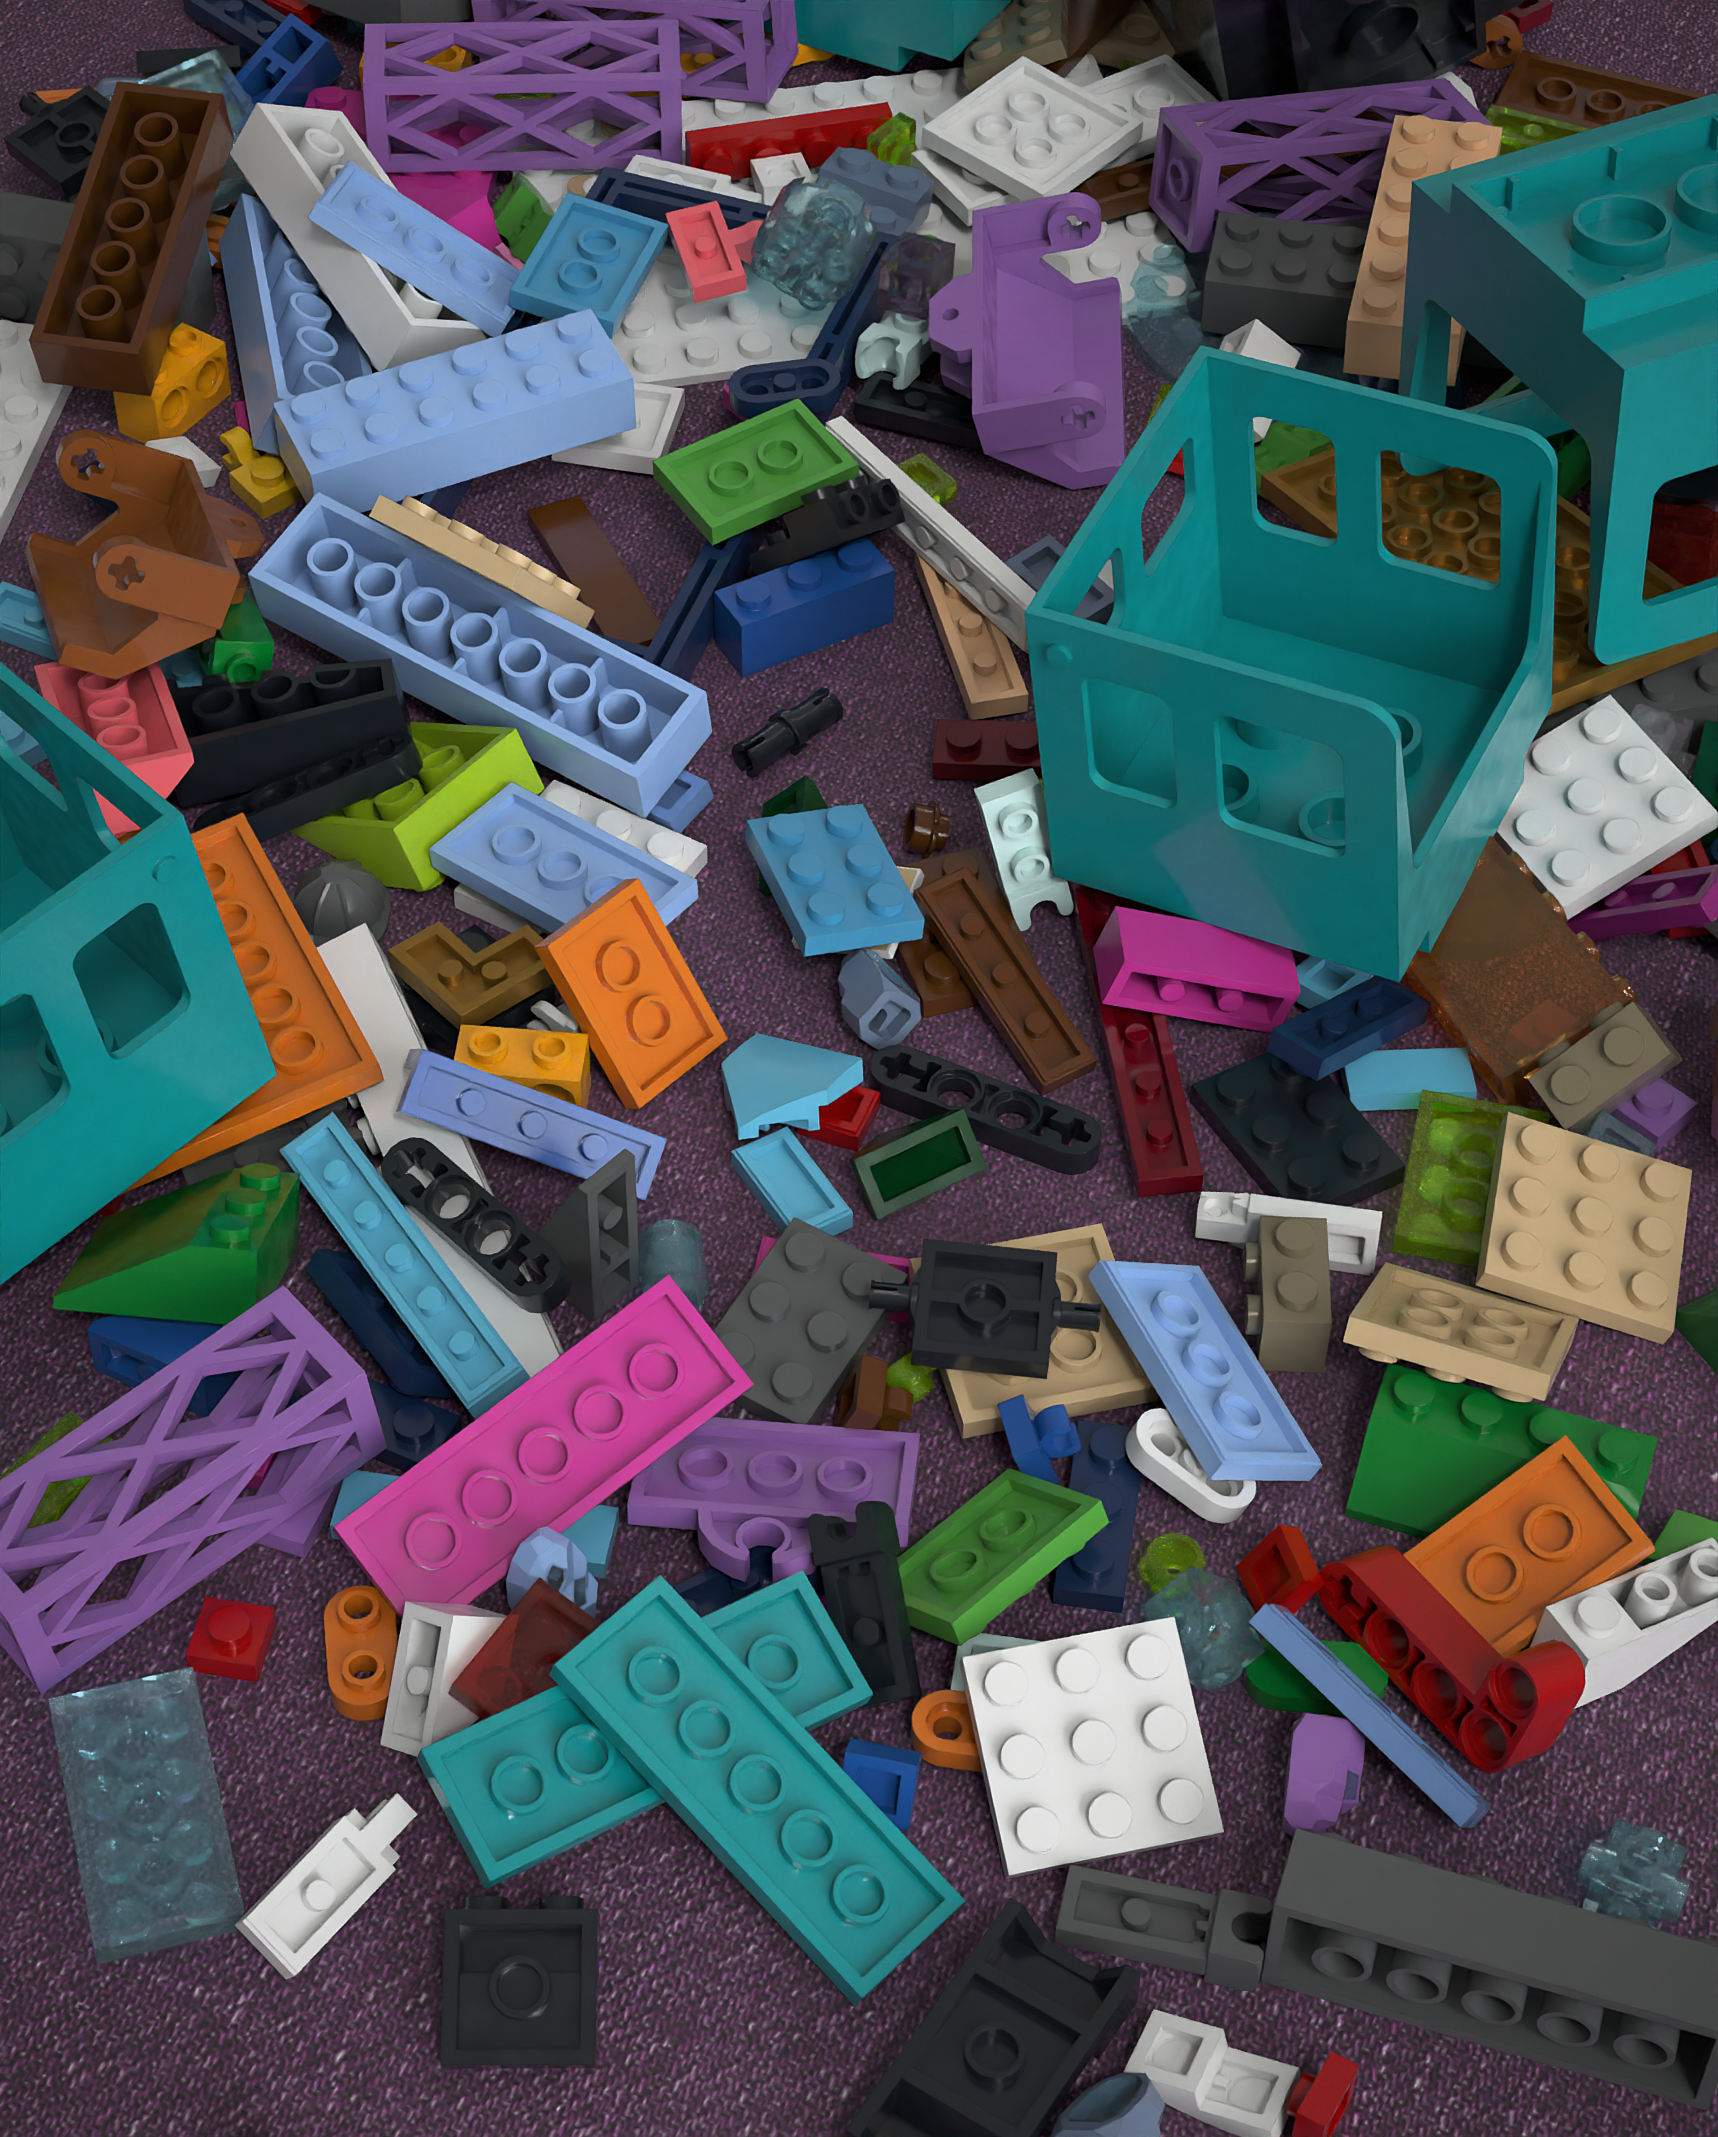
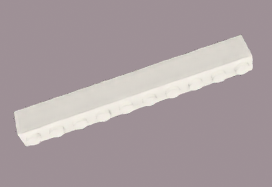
[317,923,565,1378]

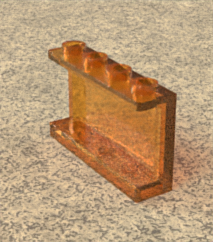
[1402,836,1638,1112]

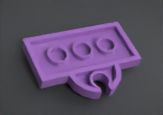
[627,1417,920,1584]

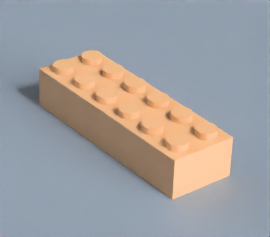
[1343,115,1503,387]

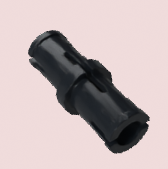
[732,688,844,778]

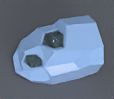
[506,1526,598,1647]

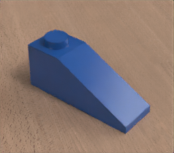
[221,13,344,148]

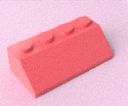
[34,661,194,839]

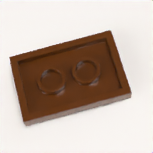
[894,847,1041,1019]

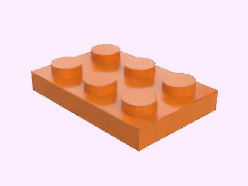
[534,878,728,1109]
[1403,1435,1655,1658]

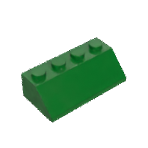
[1345,1363,1658,1539]

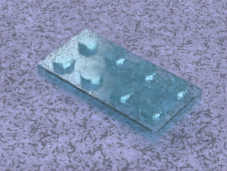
[48,1667,245,1964]

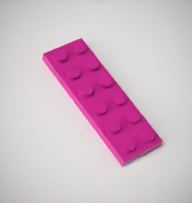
[332,1275,754,1621]

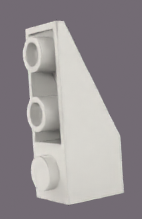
[1530,1537,1718,1709]

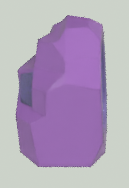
[1281,1713,1366,1837]

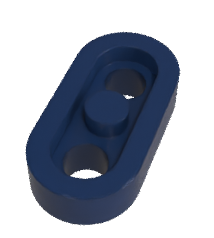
[729,358,841,419]

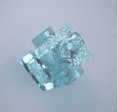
[1141,1566,1265,1692]
[1576,1818,1692,1930]

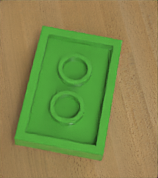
[653,398,859,545]
[897,1468,1109,1646]

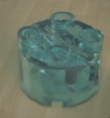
[751,177,878,311]

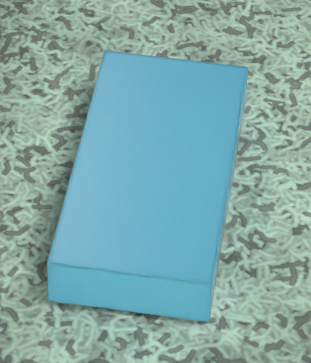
[1340,1047,1477,1111]
[731,1127,853,1236]

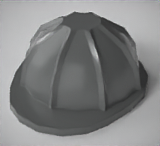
[289,857,391,948]

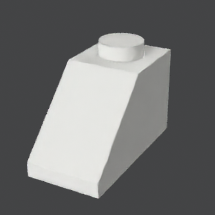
[380,1601,517,1757]

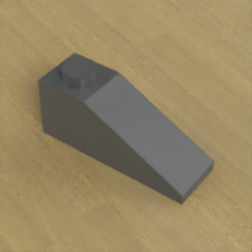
[536,1148,640,1322]

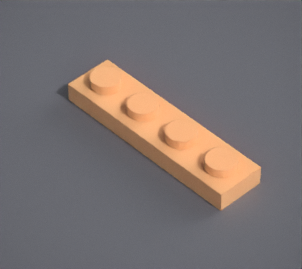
[915,551,1029,720]

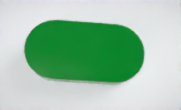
[1243,1639,1388,1716]

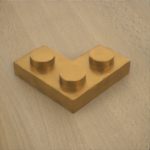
[388,921,554,1031]

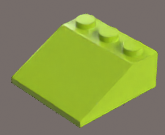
[290,722,545,892]

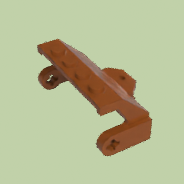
[24,429,265,680]

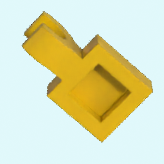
[220,426,304,519]

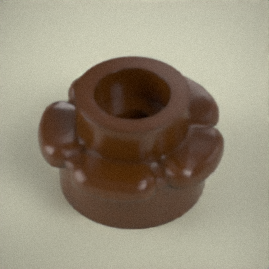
[903,801,950,859]

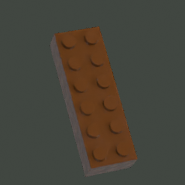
[29,81,234,396]

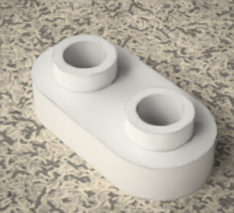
[1125,1408,1256,1523]

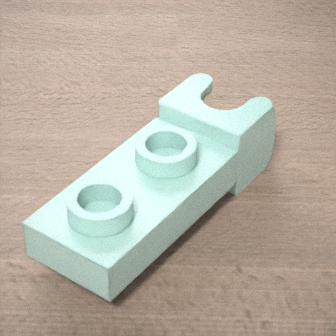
[855,284,943,390]
[974,768,1074,931]

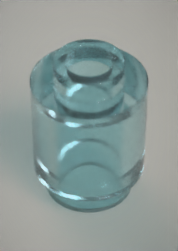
[638,1219,709,1312]

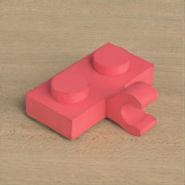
[665,201,773,303]

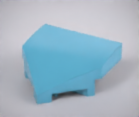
[721,1033,863,1140]

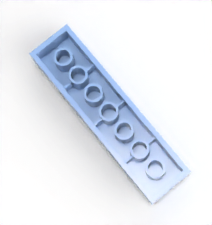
[248,492,712,819]

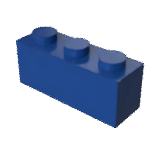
[714,536,895,678]

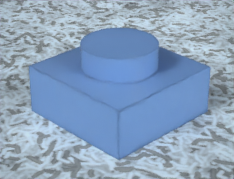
[631,770,714,834]

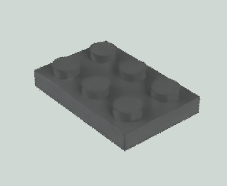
[713,1217,909,1425]

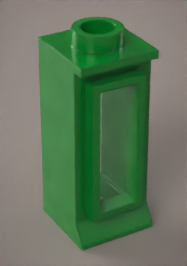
[192,584,275,683]

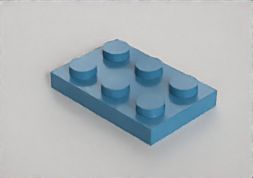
[508,192,669,339]
[745,804,925,957]

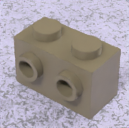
[1528,1002,1683,1135]
[1243,1216,1332,1373]

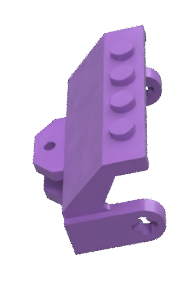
[929,192,1126,490]

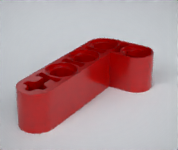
[1318,1544,1586,1773]

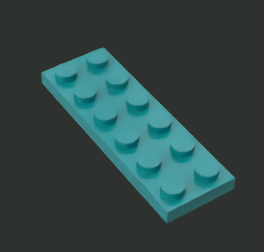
[417,1570,873,1890]
[549,1575,965,2006]

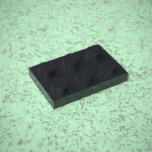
[1190,1052,1406,1207]

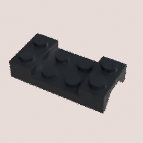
[845,1898,1141,2137]

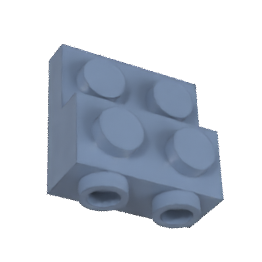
[796,146,936,256]

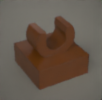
[834,1354,913,1432]

